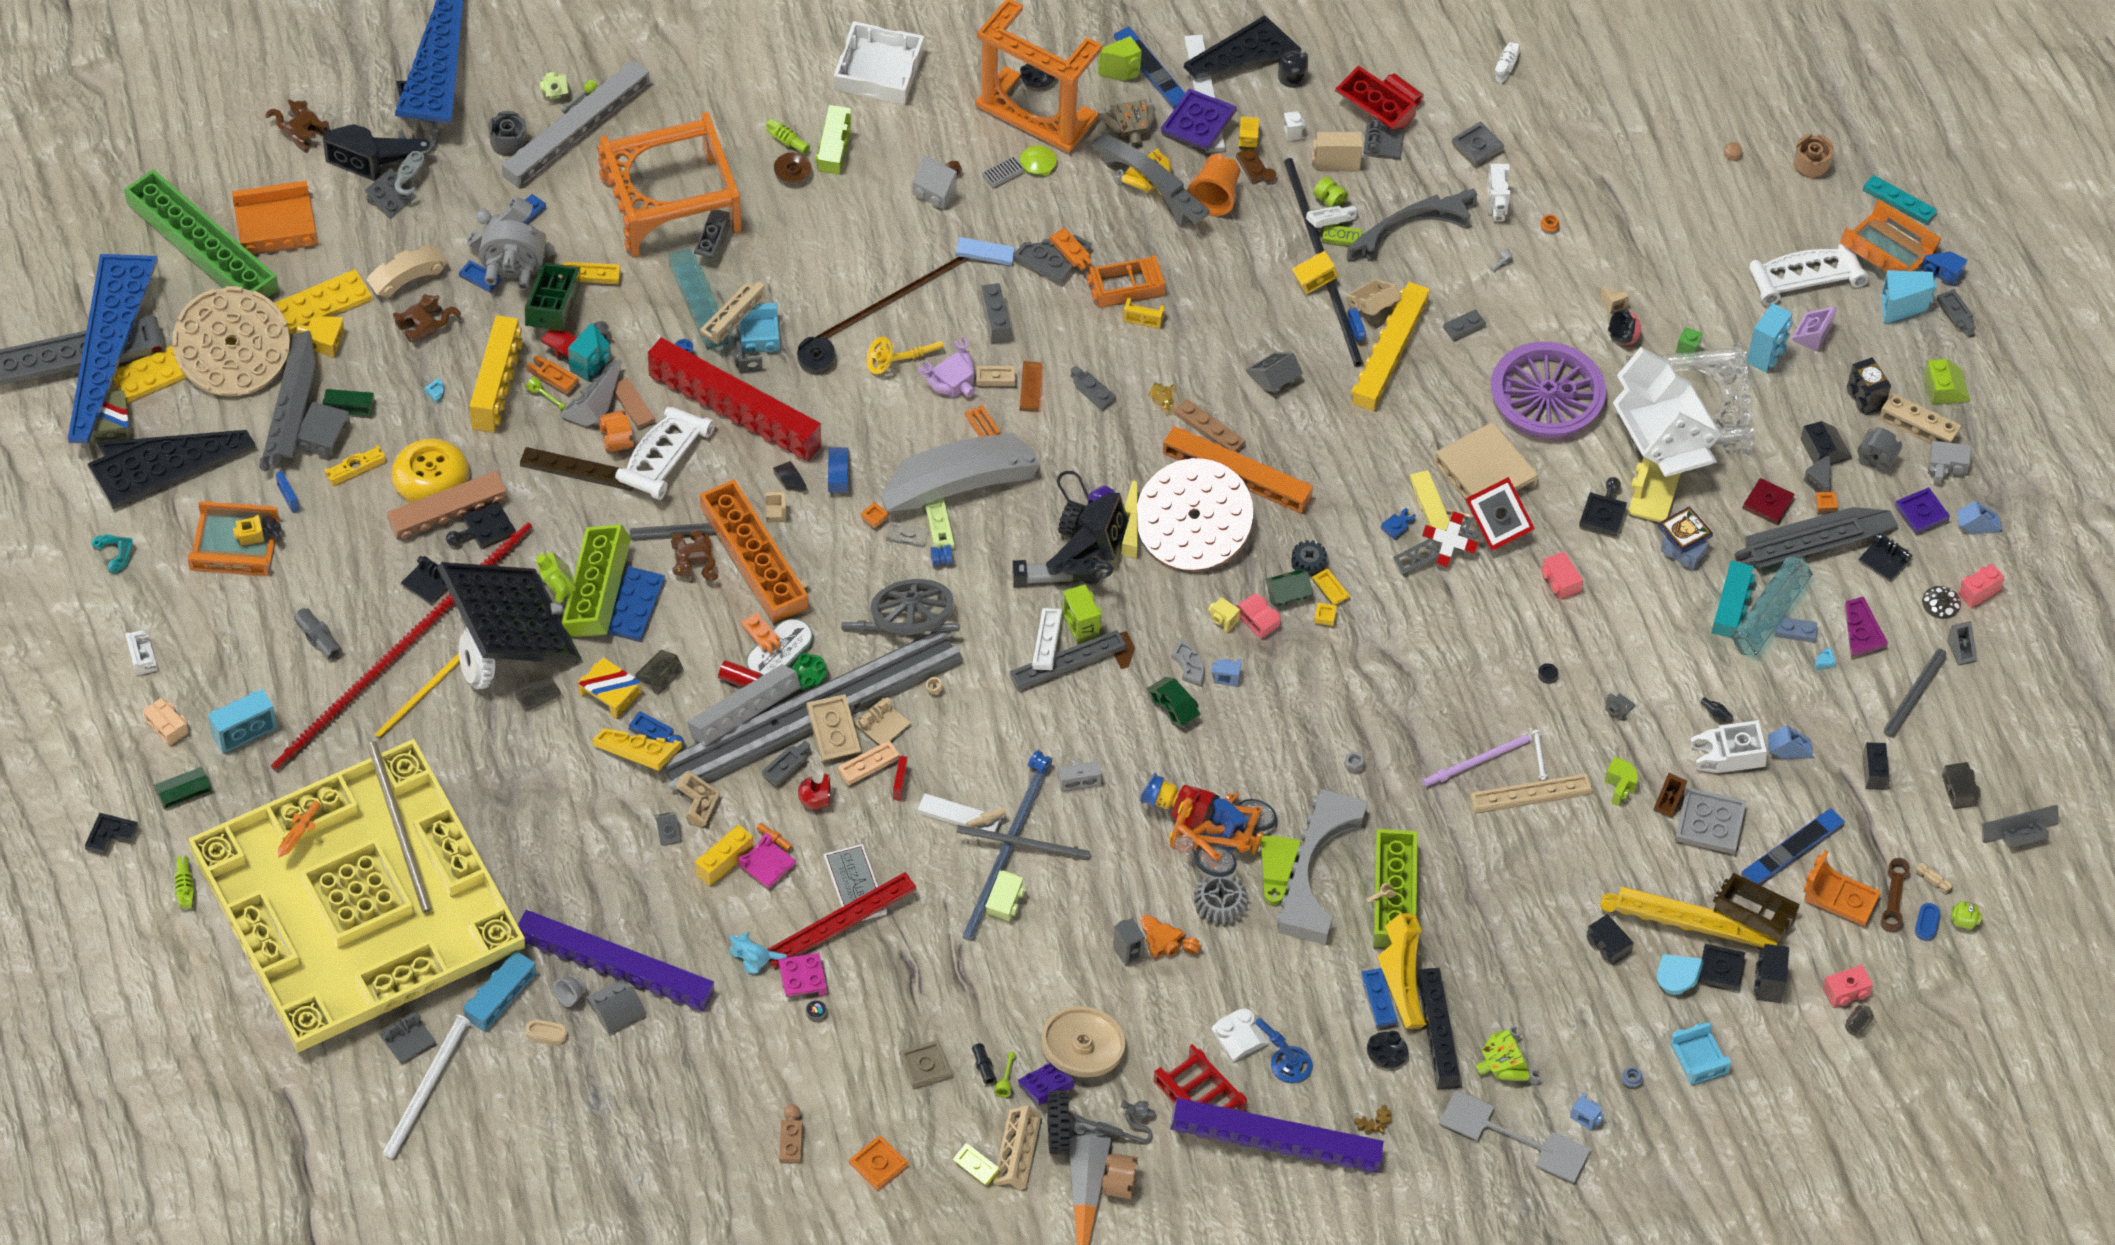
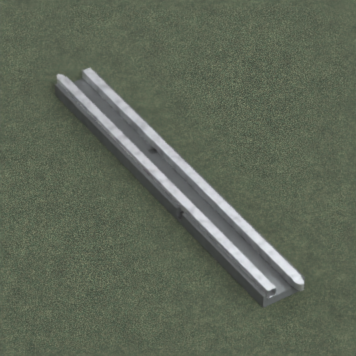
[662,631,962,796]

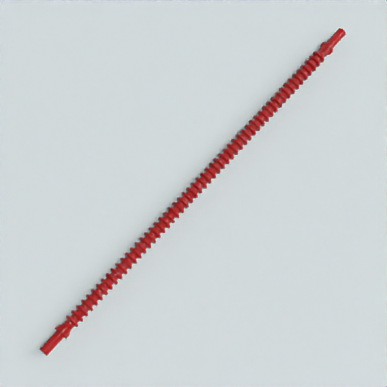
[271,522,533,771]

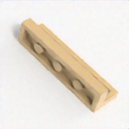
[700,281,765,344]
[993,1105,1042,1190]

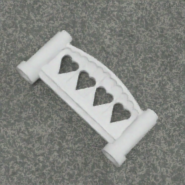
[1749,244,1869,306]
[615,406,715,500]

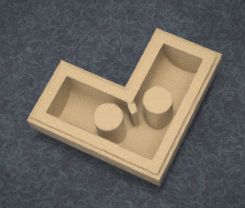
[676,770,721,827]

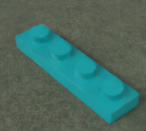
[1862,175,1937,226]

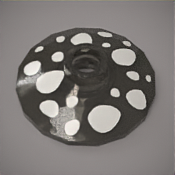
[1922,586,1961,619]

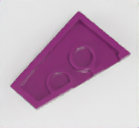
[1845,596,1888,657]

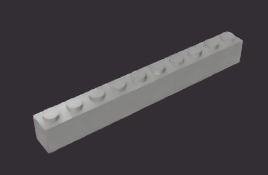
[502,60,650,188]

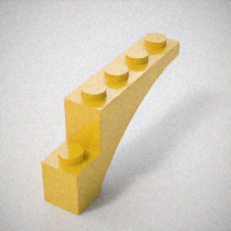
[1377,913,1426,1029]

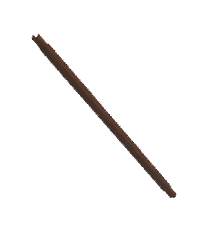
[815,256,970,338]

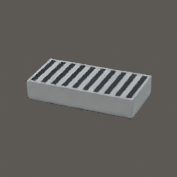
[982,156,1024,188]

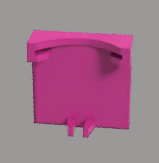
[738,833,796,889]
[778,953,827,997]

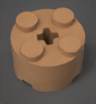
[1793,134,1834,179]
[1102,1153,1138,1199]

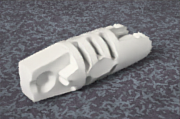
[1495,42,1520,84]

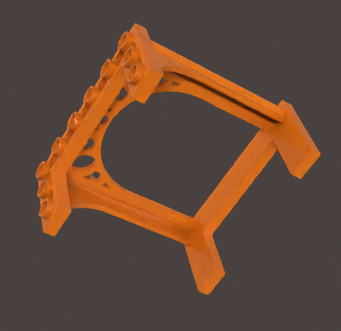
[975,0,1103,153]
[597,112,741,258]

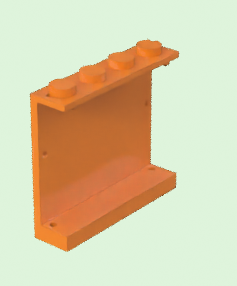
[232,180,318,254]

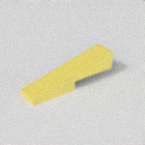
[1409,470,1449,531]
[1121,481,1137,558]

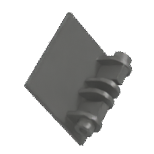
[1363,118,1404,158]
[364,168,416,219]
[378,1011,436,1063]

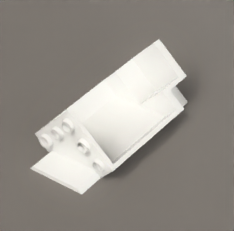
[1613,347,1721,477]

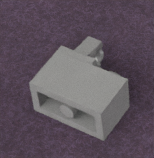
[1928,441,1971,484]

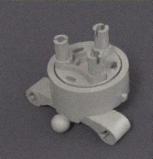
[466,196,555,290]

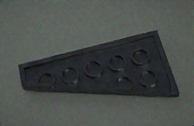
[1183,15,1302,79]

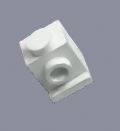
[1283,111,1305,141]

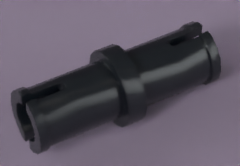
[971,1043,996,1085]

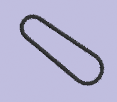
[1057,471,1089,502]

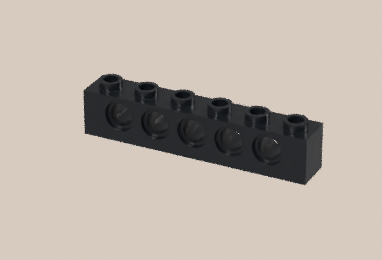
[1417,967,1460,1090]

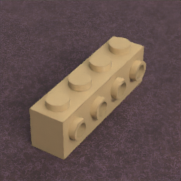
[1879,393,1961,444]

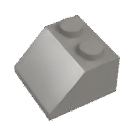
[913,156,957,210]

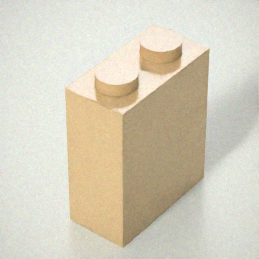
[1311,132,1362,170]

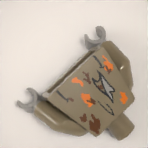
[1097,99,1155,145]

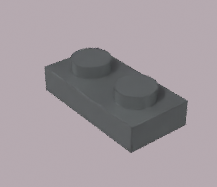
[1443,309,1486,341]

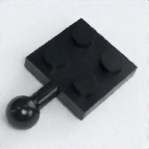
[1579,477,1627,537]
[446,502,516,548]

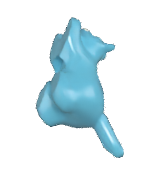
[729,931,787,974]

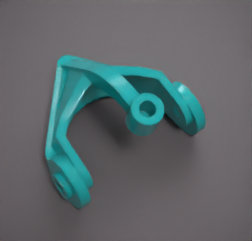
[91,534,133,574]

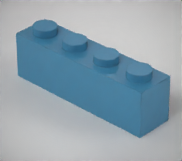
[463,951,536,1032]

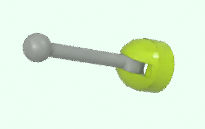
[561,79,598,113]

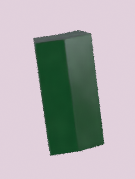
[322,389,375,416]
[154,767,211,809]

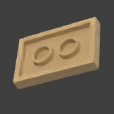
[806,694,861,762]

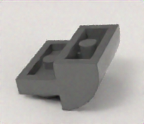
[587,979,645,1034]

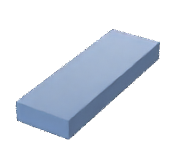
[956,237,1014,266]

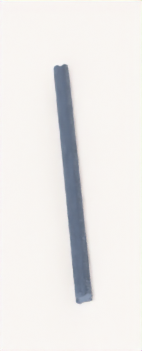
[962,772,1044,940]

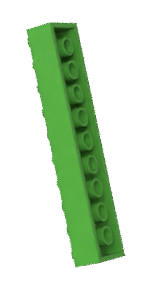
[124,169,279,298]

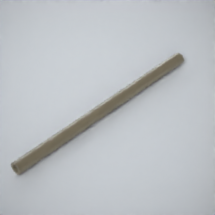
[367,741,432,913]

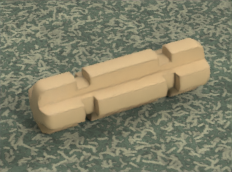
[1915,862,1953,893]

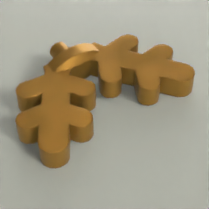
[1354,1105,1392,1134]

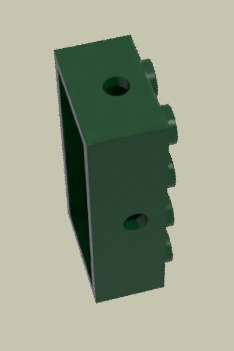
[525,262,580,331]

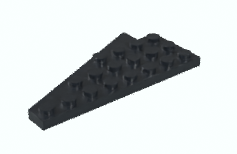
[87,430,256,509]

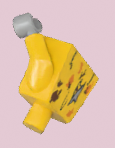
[1113,148,1171,197]

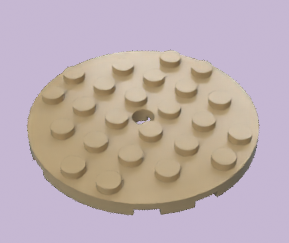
[173,286,290,397]

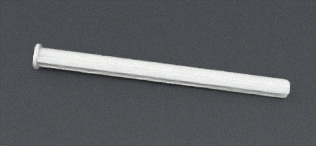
[383,1015,470,1159]

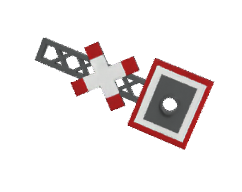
[1393,477,1535,575]

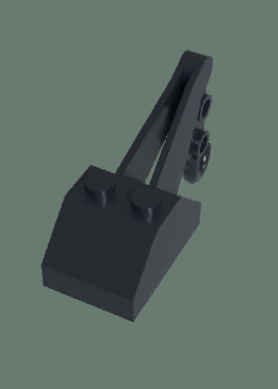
[1046,493,1129,579]

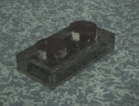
[516,677,561,712]

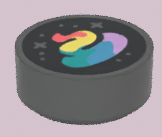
[806,1000,827,1022]

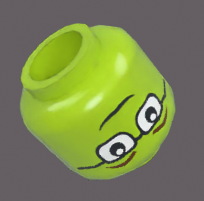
[1950,901,1982,930]

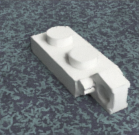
[1306,206,1358,228]

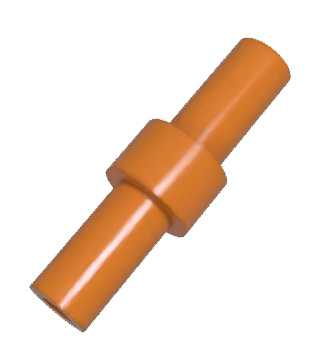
[756,823,793,852]

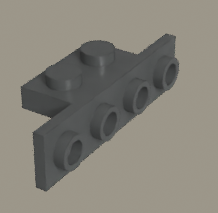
[1982,805,2059,848]

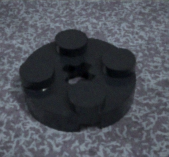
[797,336,835,375]

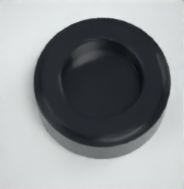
[1538,663,1558,684]

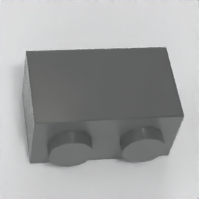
[1113,918,1145,966]

